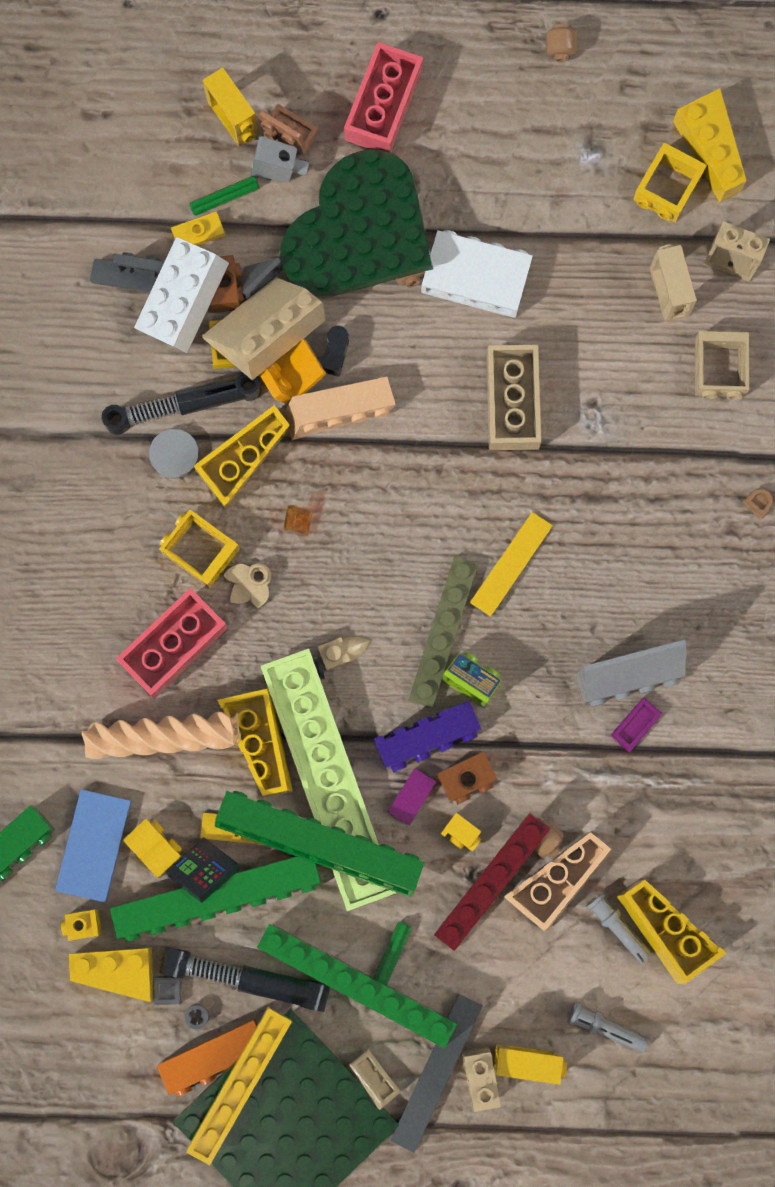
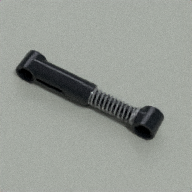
[101,372,262,435]
[159,946,330,1012]

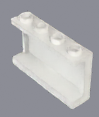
[421,230,533,318]

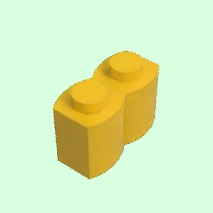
[123,818,183,878]

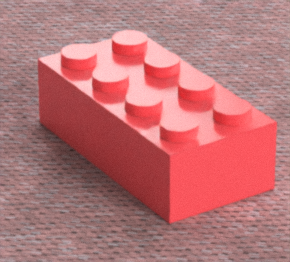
[344,42,423,153]
[116,588,228,699]

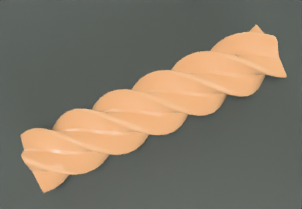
[82,712,241,759]

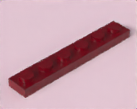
[434,812,551,951]

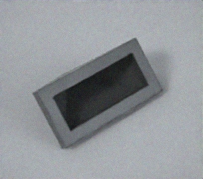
[243,258,282,301]

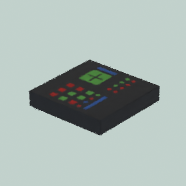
[166,837,240,903]

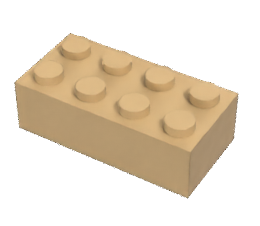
[486,345,541,450]

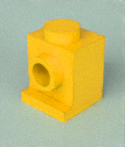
[440,813,482,852]
[61,909,103,941]

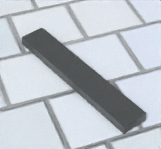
[390,994,483,1153]

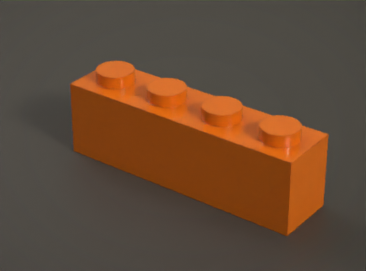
[157,1018,258,1097]

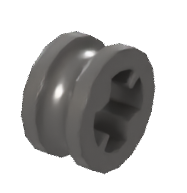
[185,1004,208,1029]

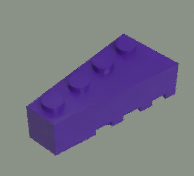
[374,701,481,773]

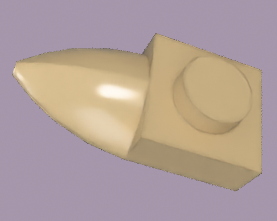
[318,637,370,671]

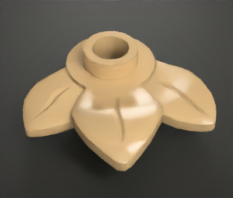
[224,563,271,608]

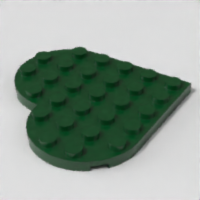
[280,149,433,297]

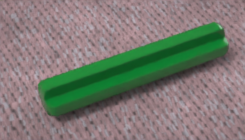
[189,176,259,216]
[373,922,412,985]

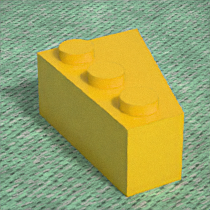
[69,947,154,1002]

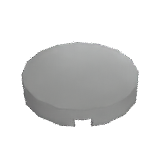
[149,429,199,479]

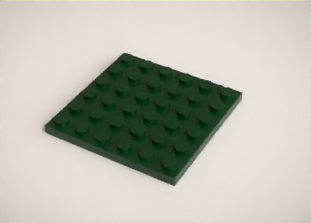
[173,1008,399,1187]

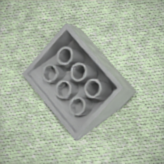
[575,639,686,707]

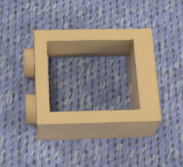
[704,221,770,282]
[650,244,697,322]
[695,331,749,400]
[462,1046,501,1112]

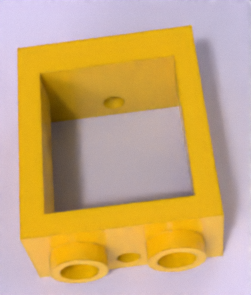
[202,67,259,146]
[633,142,707,223]
[159,510,240,589]
[493,1043,567,1085]

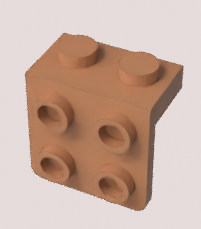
[258,104,319,155]

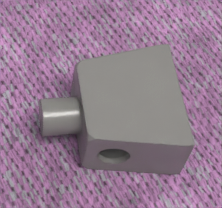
[251,136,309,182]

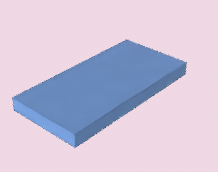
[55,789,132,903]

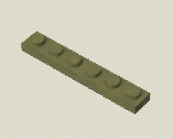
[408,556,478,709]

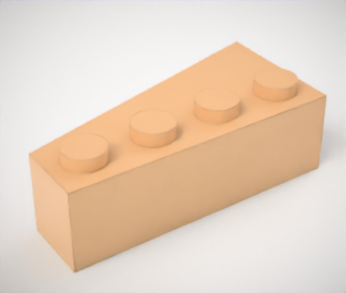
[284,377,396,440]
[504,832,611,933]

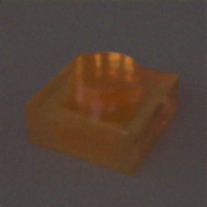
[283,505,313,536]

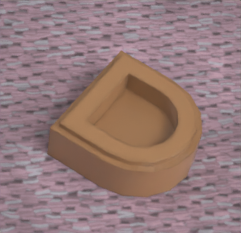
[742,488,774,519]

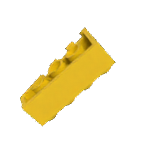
[673,88,746,202]
[194,405,290,509]
[217,689,293,797]
[616,880,727,984]

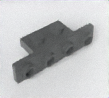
[90,252,164,293]

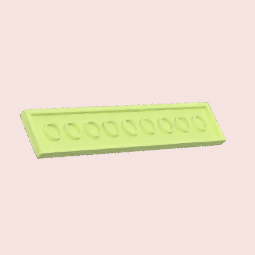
[261,649,396,911]

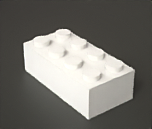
[134,237,229,353]

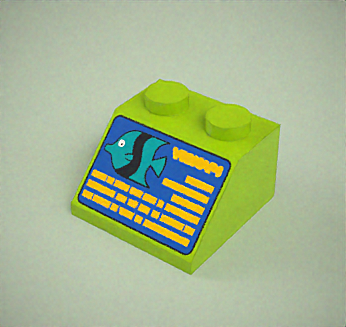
[442,652,502,708]

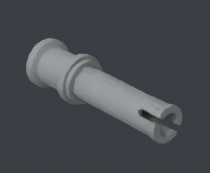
[586,891,653,964]
[568,1002,648,1053]

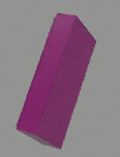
[610,697,663,752]
[388,768,436,826]

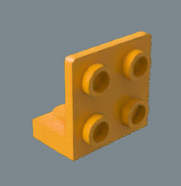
[260,338,326,405]

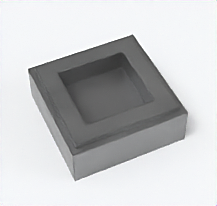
[154,977,181,1005]

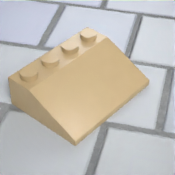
[202,277,325,380]

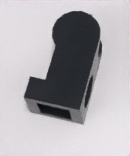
[317,326,349,377]

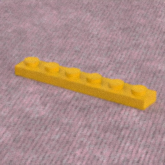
[186,1006,292,1166]

